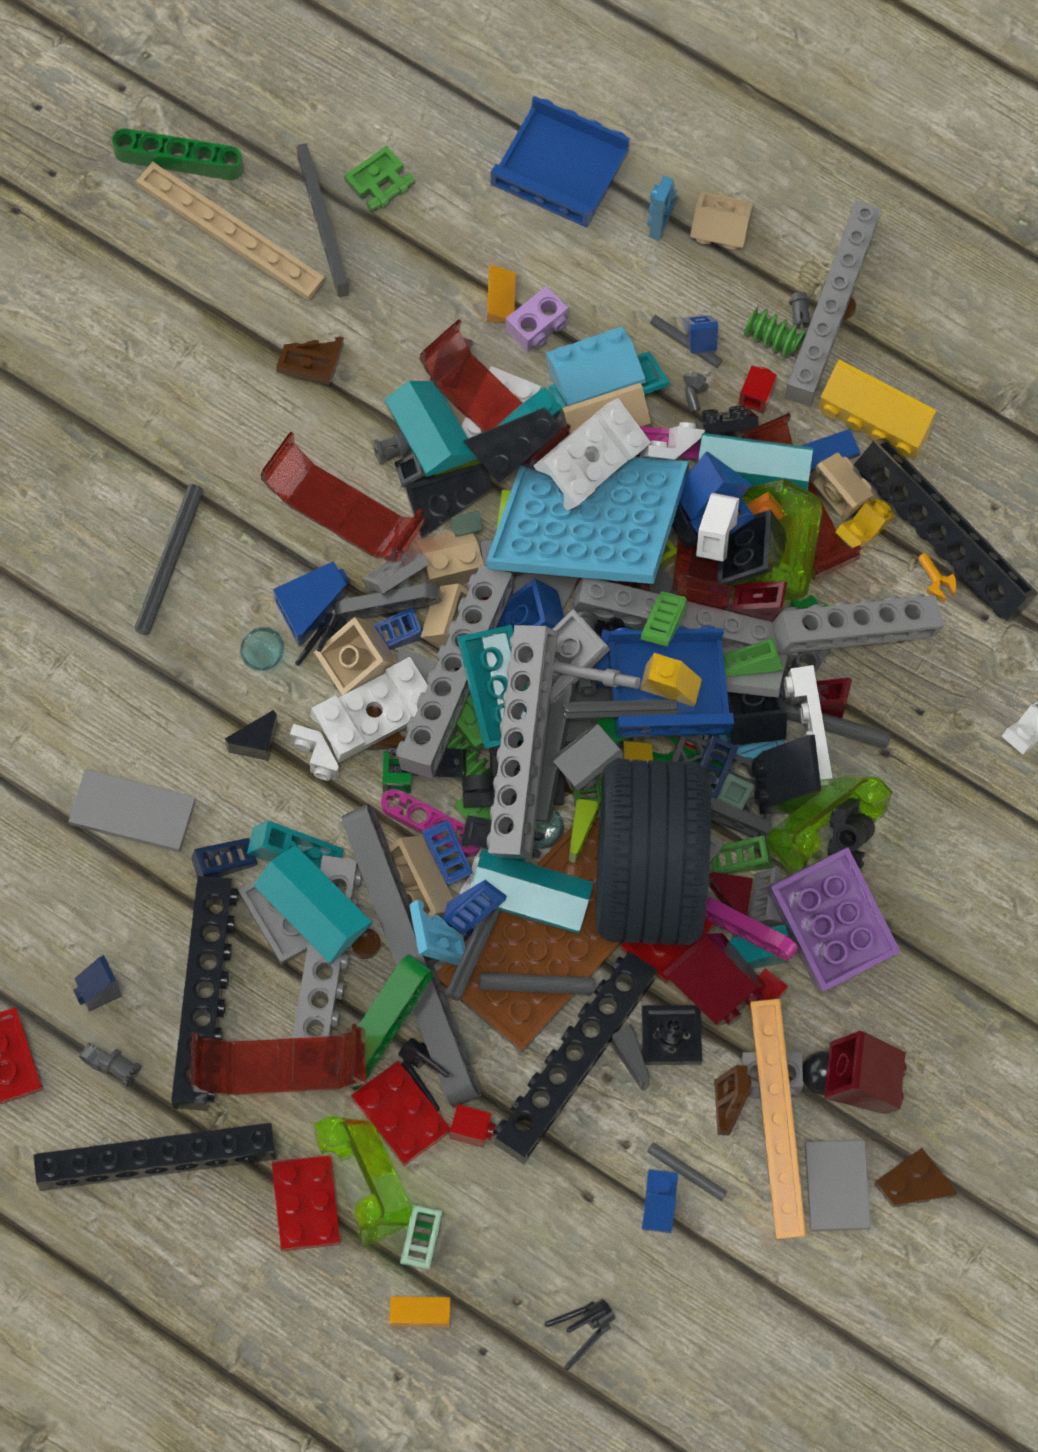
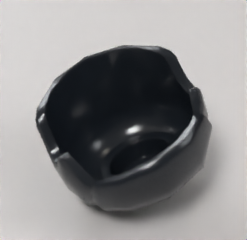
[802,1051,829,1095]

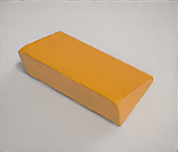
[487,265,516,323]
[389,1296,450,1328]

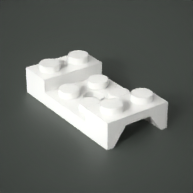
[534,398,651,511]
[310,657,428,763]
[783,665,833,786]

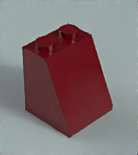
[663,933,767,1025]
[824,1031,906,1114]

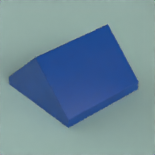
[680,451,752,521]

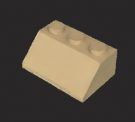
[561,383,651,439]
[389,836,453,920]

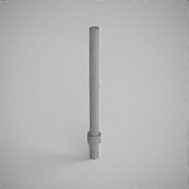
[527,656,640,689]

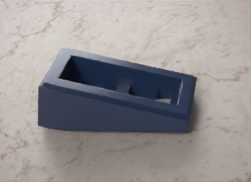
[699,735,739,799]
[191,838,257,877]

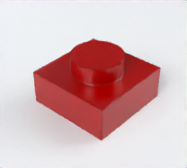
[758,968,788,1001]

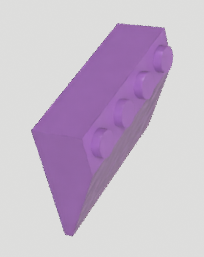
[765,847,901,992]

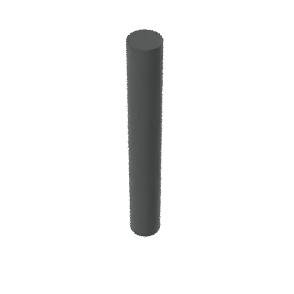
[650,315,723,368]
[647,1142,728,1201]

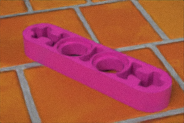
[381,789,481,858]
[705,897,798,961]

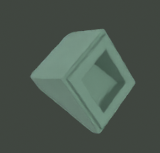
[450,511,482,536]
[717,770,755,810]

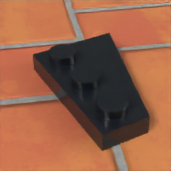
[463,407,563,483]
[404,463,493,539]

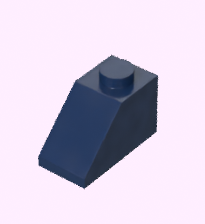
[73,955,121,1012]

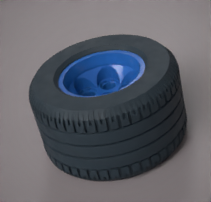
[596,759,711,945]

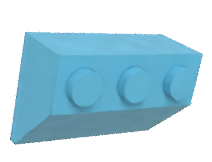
[546,327,646,406]

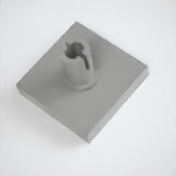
[361,549,429,593]

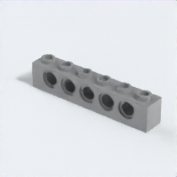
[772,594,944,654]

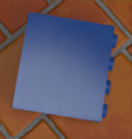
[490,96,630,228]
[607,626,734,738]

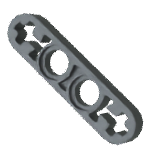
[334,583,441,621]

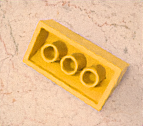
[818,359,937,460]

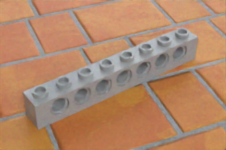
[785,200,882,407]
[396,564,514,779]
[572,578,798,666]
[487,625,558,860]
[285,855,362,1093]

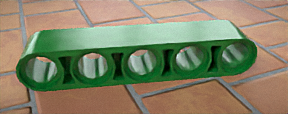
[112,128,243,180]
[330,954,434,1091]

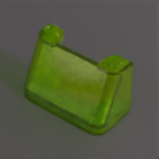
[720,479,822,600]
[768,775,893,874]
[313,1116,412,1247]

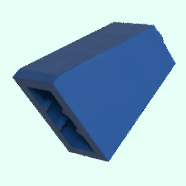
[273,561,349,646]

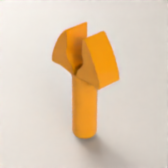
[918,553,956,602]

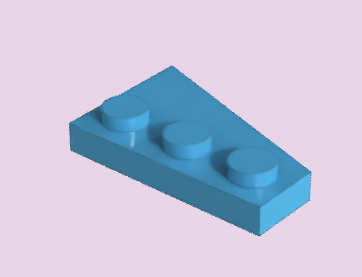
[647,176,678,241]

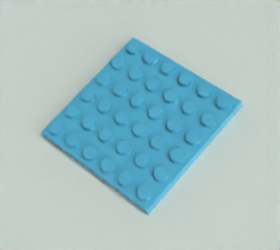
[486,449,689,584]

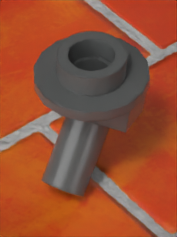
[683,371,709,412]

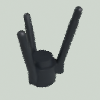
[295,613,347,686]
[398,1038,449,1111]
[544,1299,615,1370]

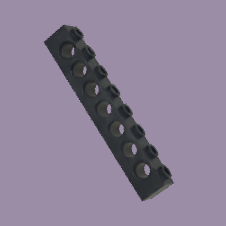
[854,438,1038,621]
[171,876,238,1111]
[494,951,658,1165]
[33,1123,276,1191]

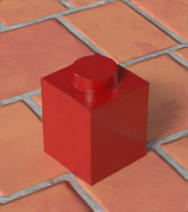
[738,365,777,414]
[449,1104,496,1148]

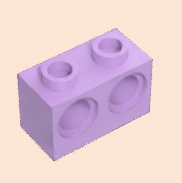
[505,286,568,353]

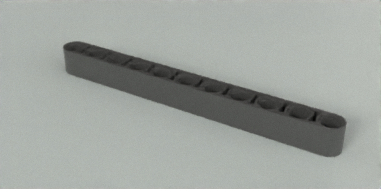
[342,804,481,1108]

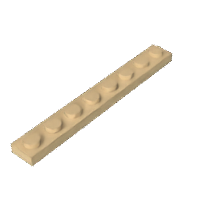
[136,162,325,301]

